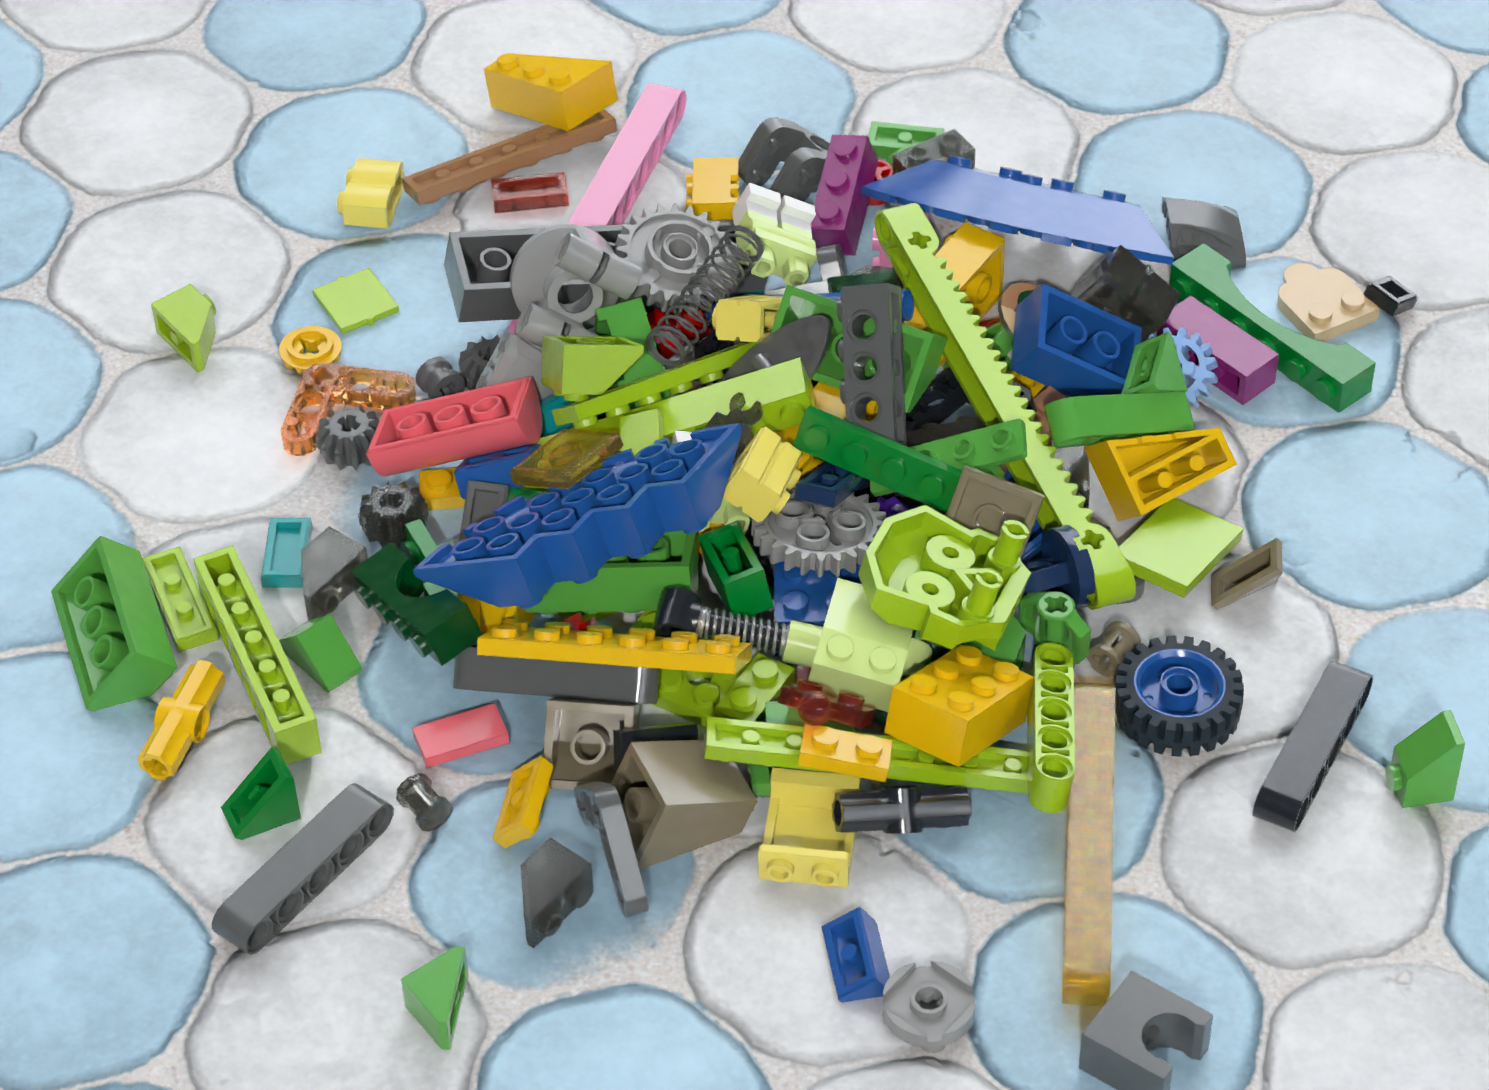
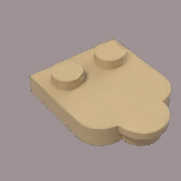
[1277,263,1380,342]

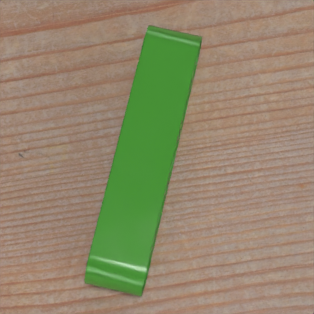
[1044,392,1196,448]

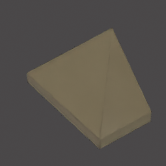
[1211,538,1283,610]

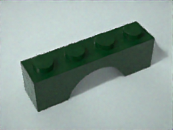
[350,542,483,666]

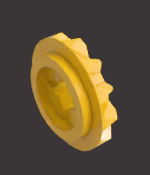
[279,326,342,375]

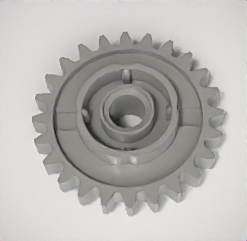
[615,203,740,315]

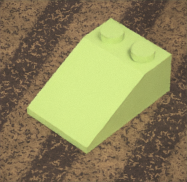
[806,578,913,712]

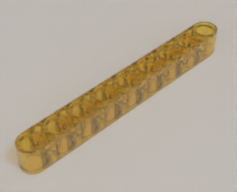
[1062,683,1116,1007]

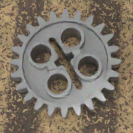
[751,488,886,577]

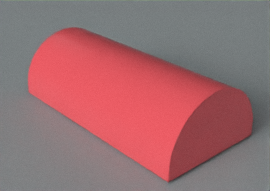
[366,377,542,477]

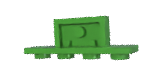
[870,418,1027,506]

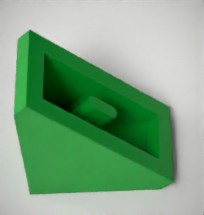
[221,746,301,840]

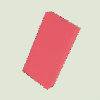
[412,703,509,768]

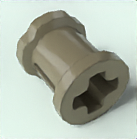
[1087,621,1141,677]

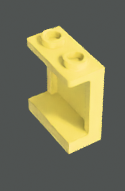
[758,767,861,887]

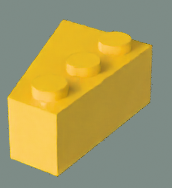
[483,53,618,131]
[686,157,739,221]
[1083,428,1237,521]

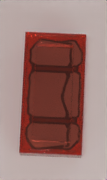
[491,172,569,213]

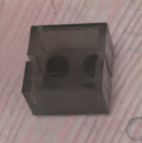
[1070,244,1181,343]

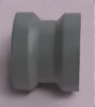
[415,357,466,399]

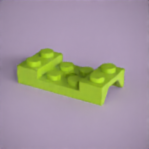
[626,610,796,727]

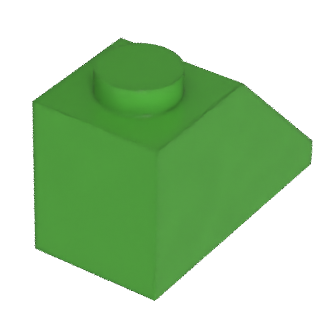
[1385,710,1465,808]

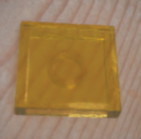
[509,429,624,489]

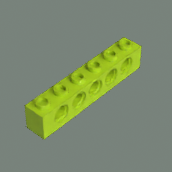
[193,545,322,765]

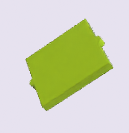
[312,268,399,334]

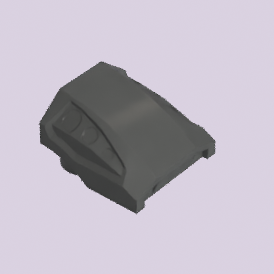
[1161,197,1246,268]

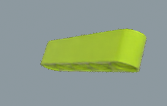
[1027,643,1076,813]

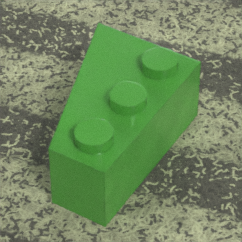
[595,298,671,410]

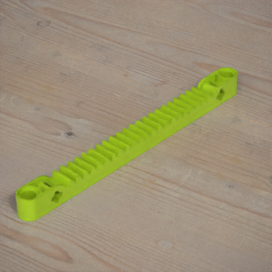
[874,203,1136,610]

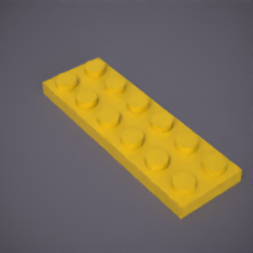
[477,619,752,674]

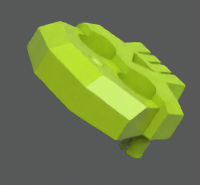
[858,505,1031,651]

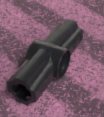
[832,785,972,834]

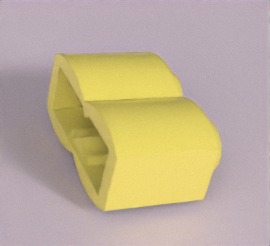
[337,158,404,229]

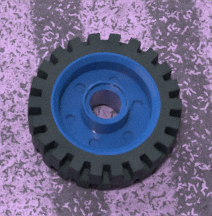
[1114,635,1244,757]

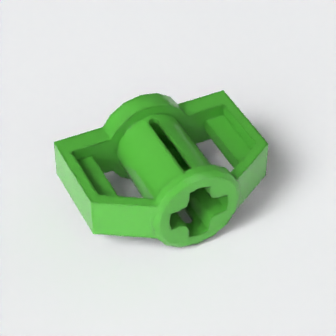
[1019,591,1091,664]

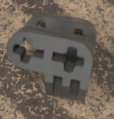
[738,117,830,202]

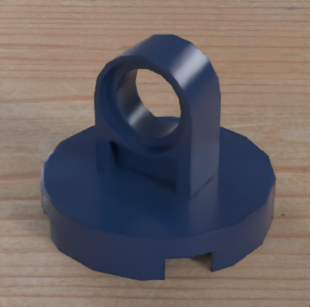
[1023,525,1095,609]

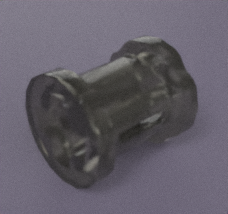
[396,773,453,832]

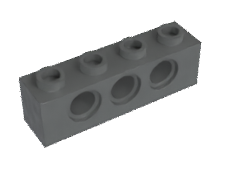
[837,283,907,447]

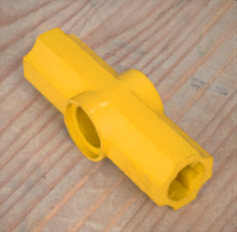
[137,660,225,781]

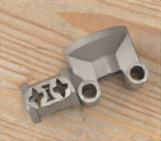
[475,224,642,401]

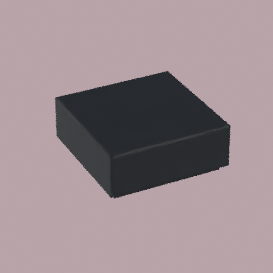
[1363,276,1418,317]

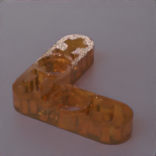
[281,363,417,456]

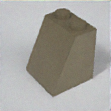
[611,740,757,869]

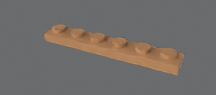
[402,109,617,205]

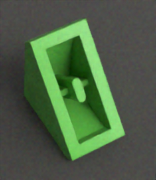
[1122,332,1188,394]
[278,614,362,693]
[401,946,469,1050]

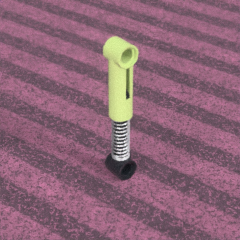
[652,587,932,683]

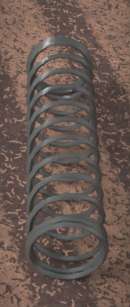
[645,225,764,366]

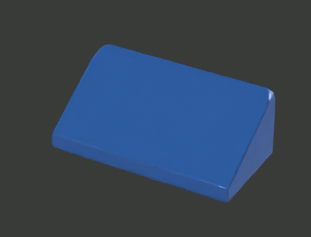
[453,443,541,499]
[821,907,890,1003]

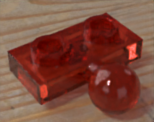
[778,679,876,729]

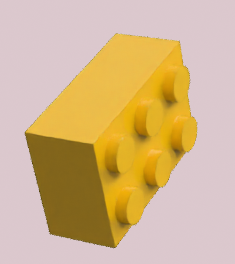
[884,645,1034,767]

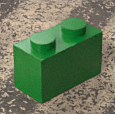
[697,521,774,618]

